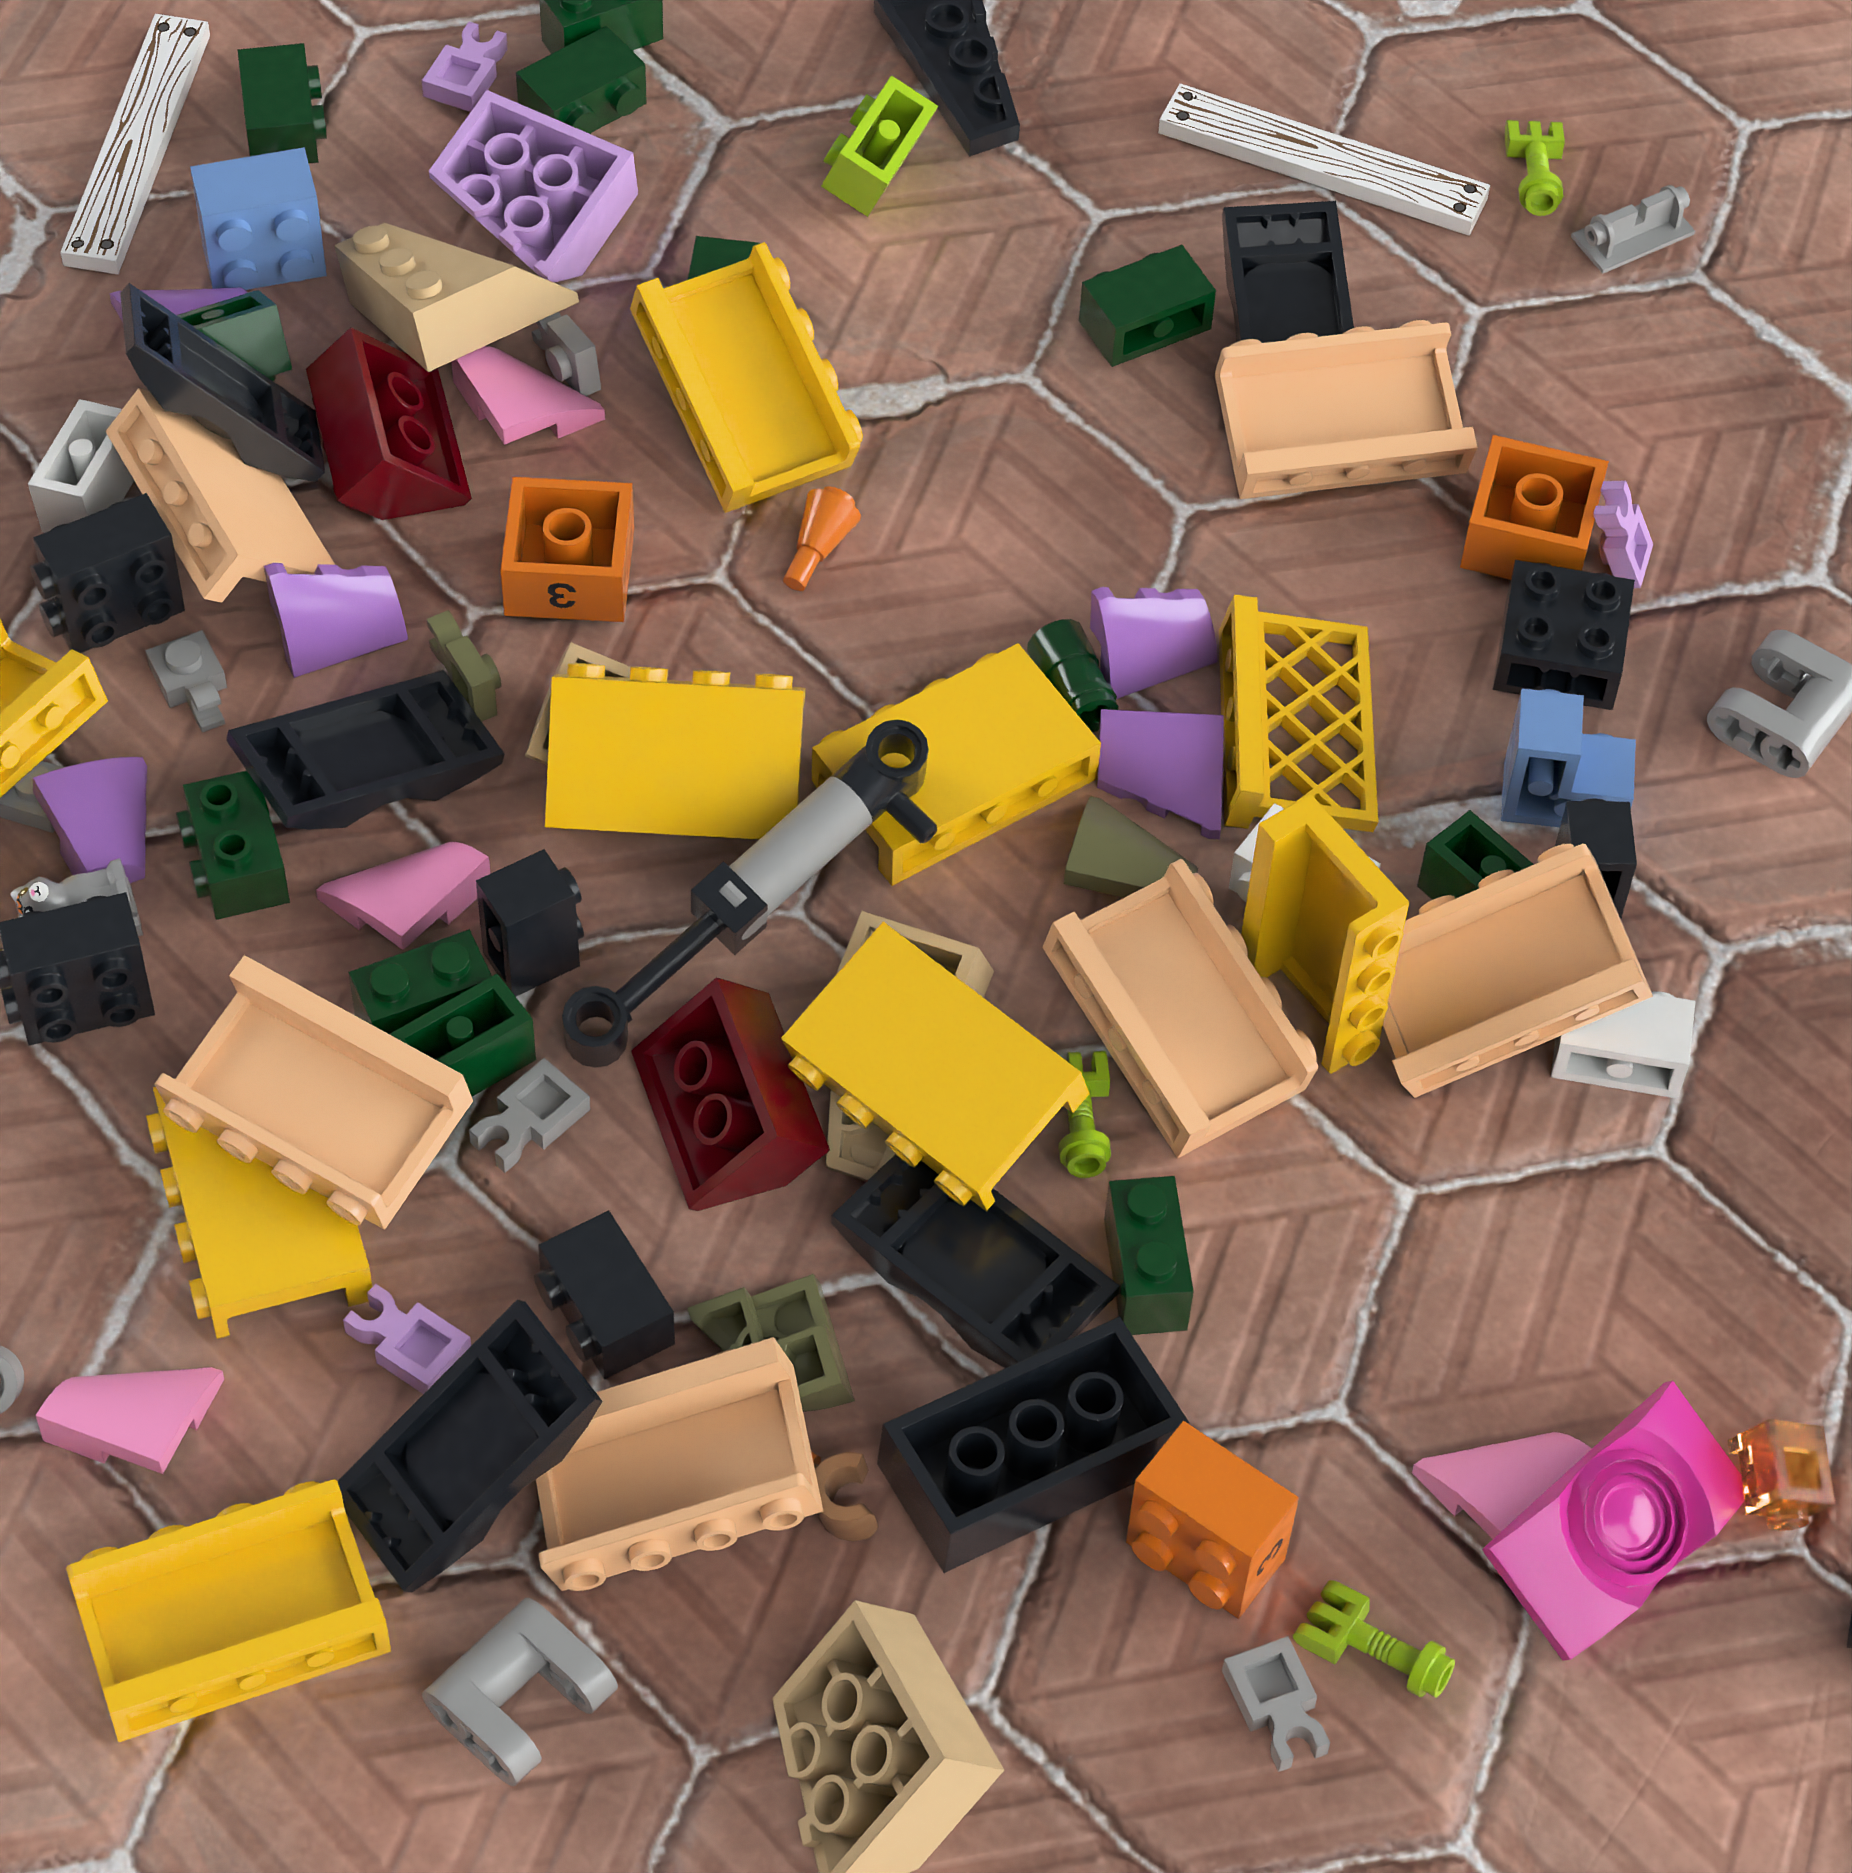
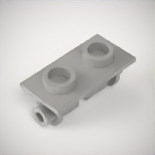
[1571,185,1695,274]

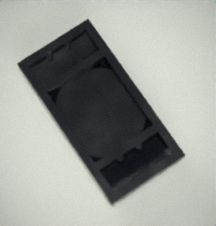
[1222,201,1354,343]
[120,283,325,482]
[226,670,505,830]
[831,1154,1120,1368]
[338,1299,603,1593]

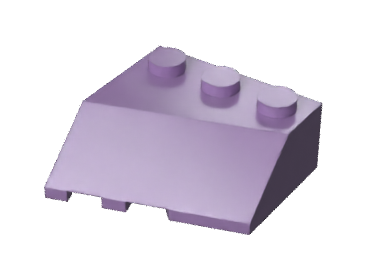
[429,90,638,283]

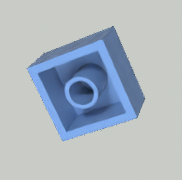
[190,147,327,290]

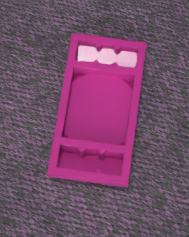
[1482,1381,1752,1660]

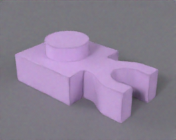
[422,22,508,112]
[1593,480,1653,588]
[343,1284,471,1394]

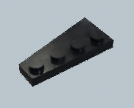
[874,0,1020,157]

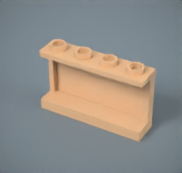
[1215,320,1478,499]
[105,388,335,603]
[1383,844,1653,1098]
[1042,859,1318,1159]
[154,955,473,1230]
[536,1337,823,1591]

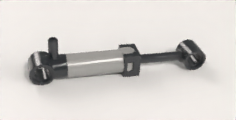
[562,719,937,1068]

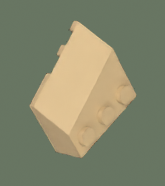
[334,223,579,372]
[772,1600,1004,1873]

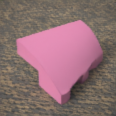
[451,346,605,445]
[36,1367,224,1474]

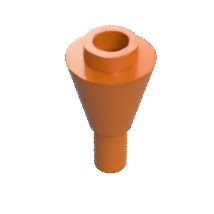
[783,486,861,591]

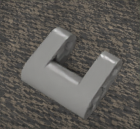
[1707,630,1852,778]
[422,1598,618,1786]

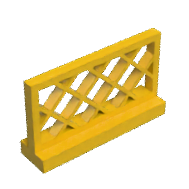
[1219,594,1379,832]

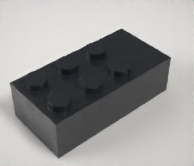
[877,1316,1190,1573]

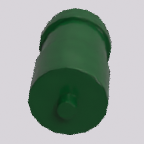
[1027,619,1119,733]

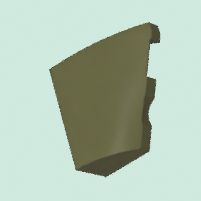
[1064,796,1198,898]
[687,1274,855,1412]

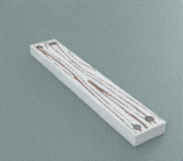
[60,14,210,274]
[1158,84,1490,236]

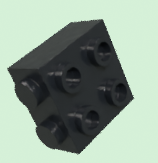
[30,493,185,653]
[1493,560,1635,710]
[0,892,155,1046]

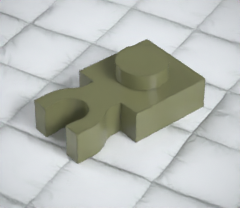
[427,610,502,722]

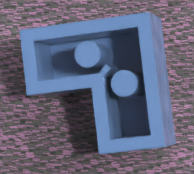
[1501,688,1636,828]

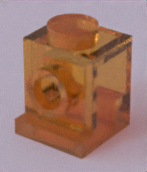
[1728,1419,1835,1531]

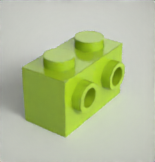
[821,75,938,217]

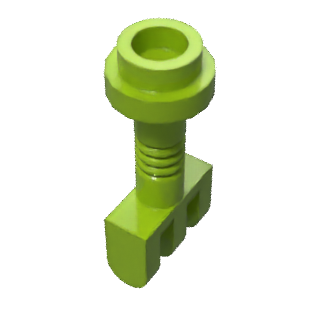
[1505,120,1565,216]
[1058,1051,1111,1178]
[1293,1580,1455,1698]

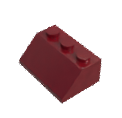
[306,327,472,520]
[631,977,830,1211]

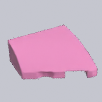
[316,842,490,950]
[1412,1432,1592,1539]

